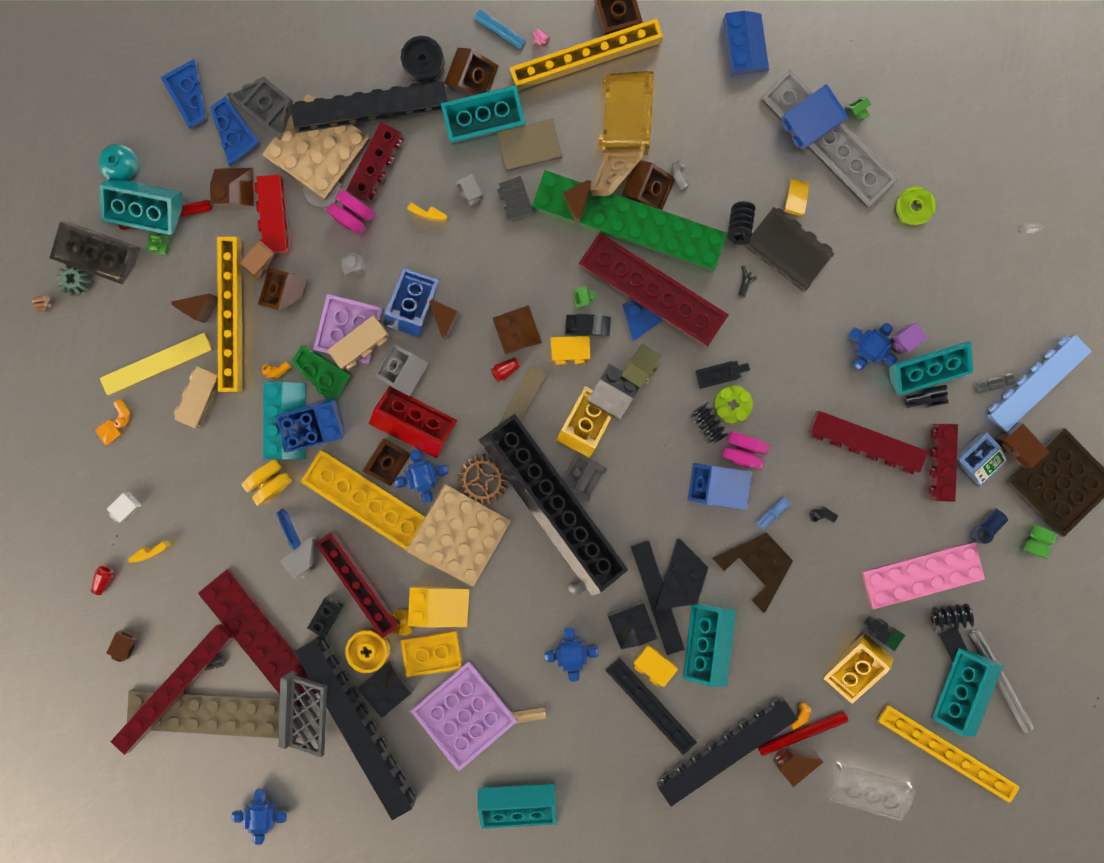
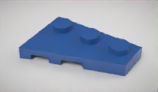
[161,59,207,129]
[210,96,261,166]
[622,301,663,341]

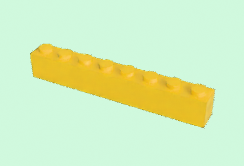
[510,18,663,91]
[217,237,243,392]

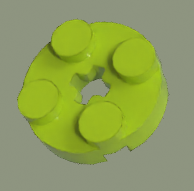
[896,186,936,226]
[714,385,753,424]

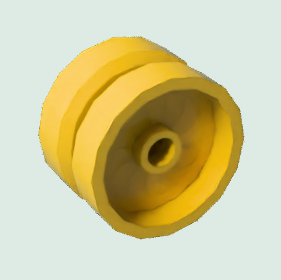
[241,459,292,506]
[345,627,391,673]

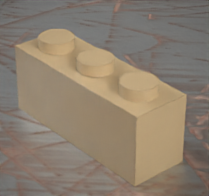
[327,315,389,370]
[174,366,218,428]

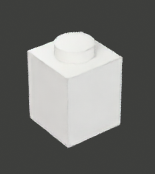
[107,492,142,523]

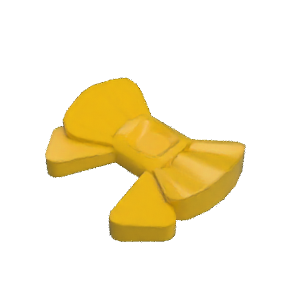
[392,609,413,636]

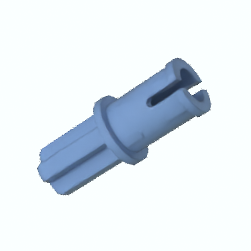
[756,497,791,530]

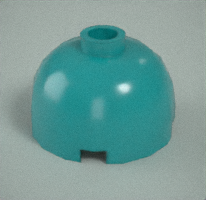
[98,144,139,181]

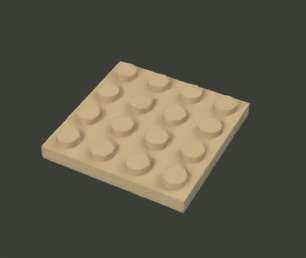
[262,93,370,200]
[406,483,511,587]

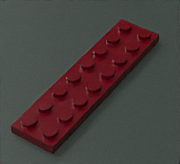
[578,233,729,348]
[198,569,317,707]

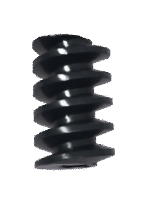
[727,201,756,245]
[689,402,729,444]
[930,603,974,631]

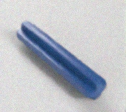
[276,509,301,549]

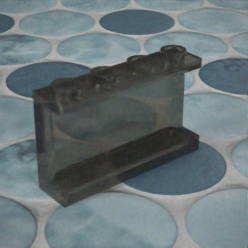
[743,207,834,292]

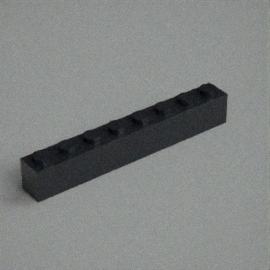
[290,80,447,133]
[657,697,798,807]

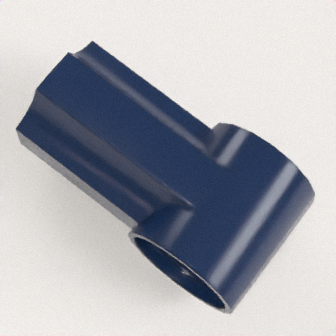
[970,508,1008,544]

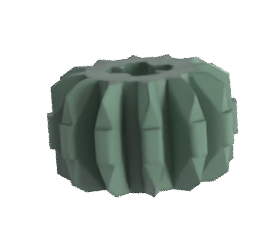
[56,263,91,296]

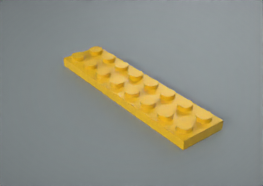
[300,450,429,565]

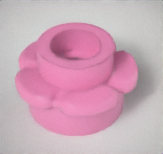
[532,28,550,46]

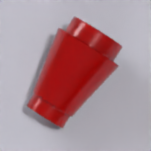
[490,357,520,382]
[91,565,113,595]

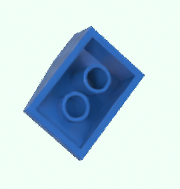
[383,268,439,337]

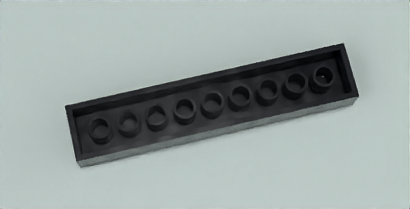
[479,414,628,596]
[294,636,417,820]

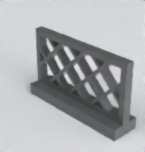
[278,671,327,757]

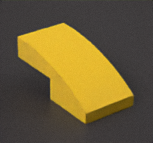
[784,178,810,216]
[407,203,449,222]
[128,540,172,563]

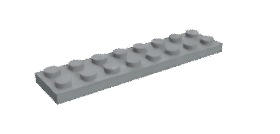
[761,69,897,207]

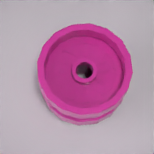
[325,189,376,236]
[721,431,771,470]

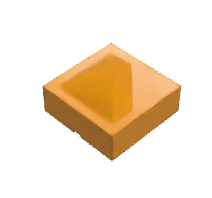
[94,419,123,446]

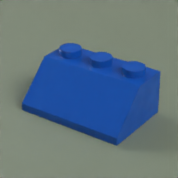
[723,11,769,77]

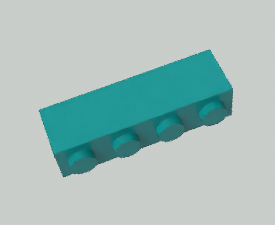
[441,85,525,144]
[99,179,182,235]
[889,341,973,396]
[263,382,306,459]
[683,603,736,687]
[932,648,1003,737]
[478,783,557,829]

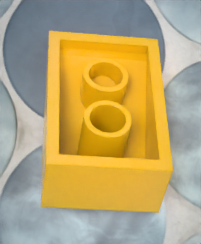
[556,386,612,458]
[408,585,469,627]
[823,633,894,704]

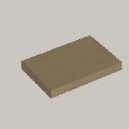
[497,119,562,171]

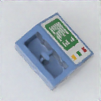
[957,433,1008,487]

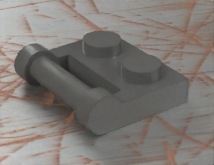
[562,452,607,502]

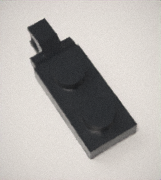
[695,361,750,389]

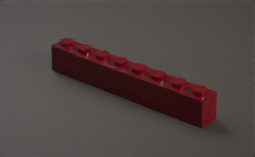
[110,624,235,755]

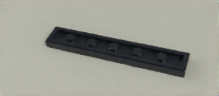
[631,540,685,655]
[605,657,697,755]

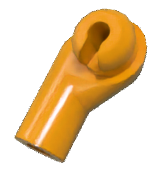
[261,361,291,379]
[113,399,130,428]
[790,703,811,730]

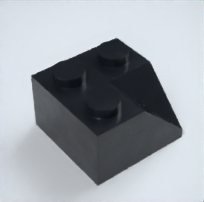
[607,600,658,650]
[357,660,414,718]

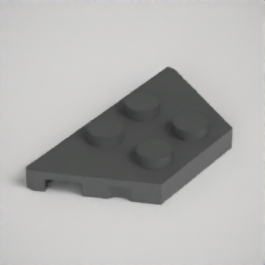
[227,77,293,140]

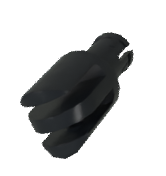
[904,385,949,408]

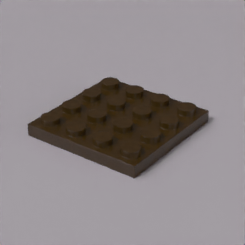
[1008,428,1104,537]

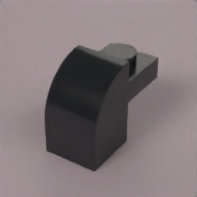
[565,314,611,336]

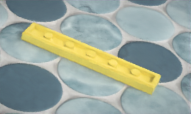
[100,333,213,396]

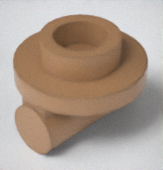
[31,295,51,312]

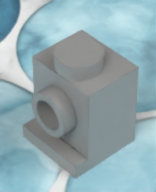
[455,174,483,206]
[340,252,366,277]

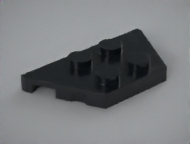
[655,538,709,610]

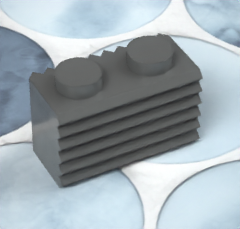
[497,176,534,222]

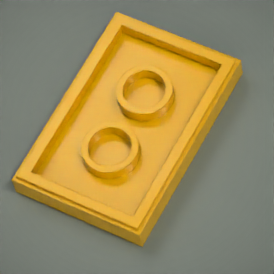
[400,630,463,678]

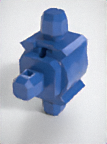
[849,323,898,371]
[394,449,449,503]
[544,627,599,682]
[231,789,287,845]

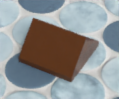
[563,180,592,225]
[171,293,218,323]
[429,299,460,340]
[362,438,410,486]

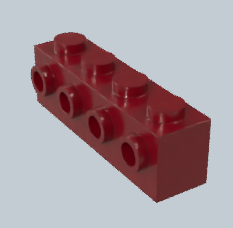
[346,121,404,203]
[929,424,958,502]

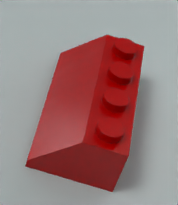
[369,386,457,459]

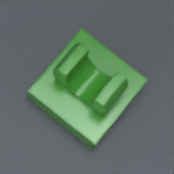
[845,97,871,120]
[146,233,170,255]
[573,286,596,309]

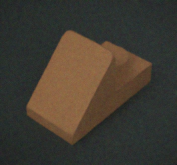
[241,241,274,280]

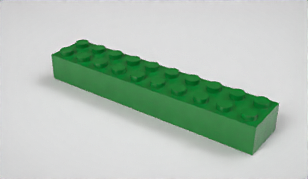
[532,170,727,272]

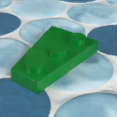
[292,345,352,401]

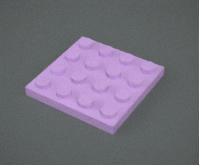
[410,661,518,772]

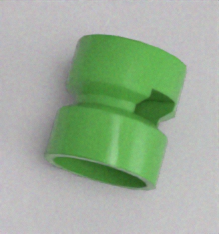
[1023,525,1058,559]

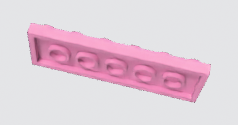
[862,542,985,609]

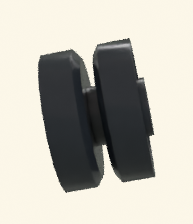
[400,35,445,84]

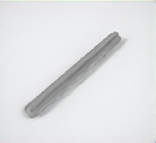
[969,629,1034,733]

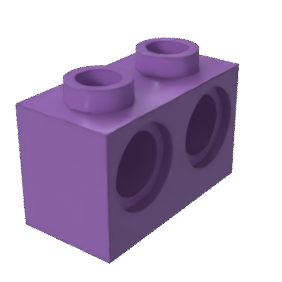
[890,322,928,354]

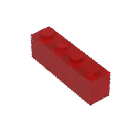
[254,174,290,255]

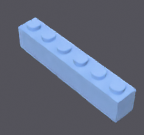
[986,335,1092,432]

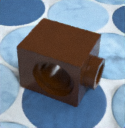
[106,630,139,662]

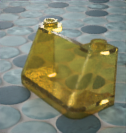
[599,71,654,155]

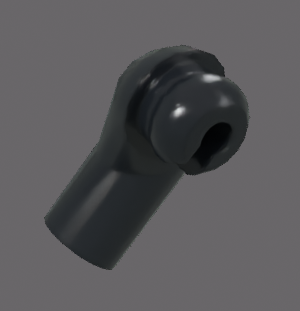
[809,506,838,523]

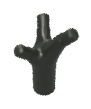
[738,266,757,297]

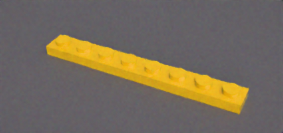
[877,704,1020,803]

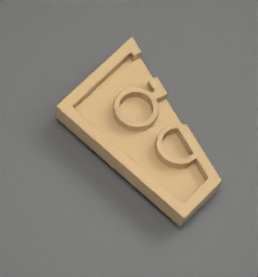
[590,150,644,196]

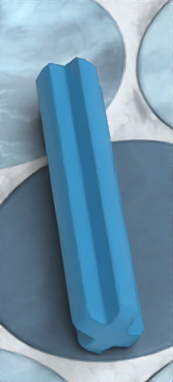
[475,10,526,49]

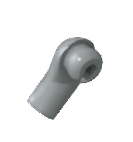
[568,580,587,595]

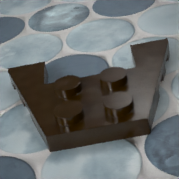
[712,532,793,613]

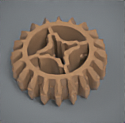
[457,454,508,505]

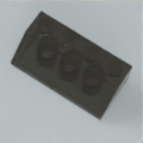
[49,222,140,284]

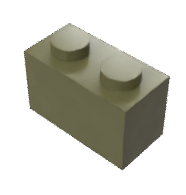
[621,343,661,388]

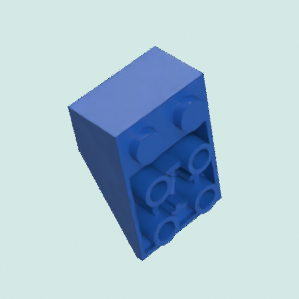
[276,397,345,452]

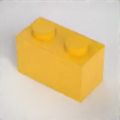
[551,336,590,365]
[633,643,678,687]

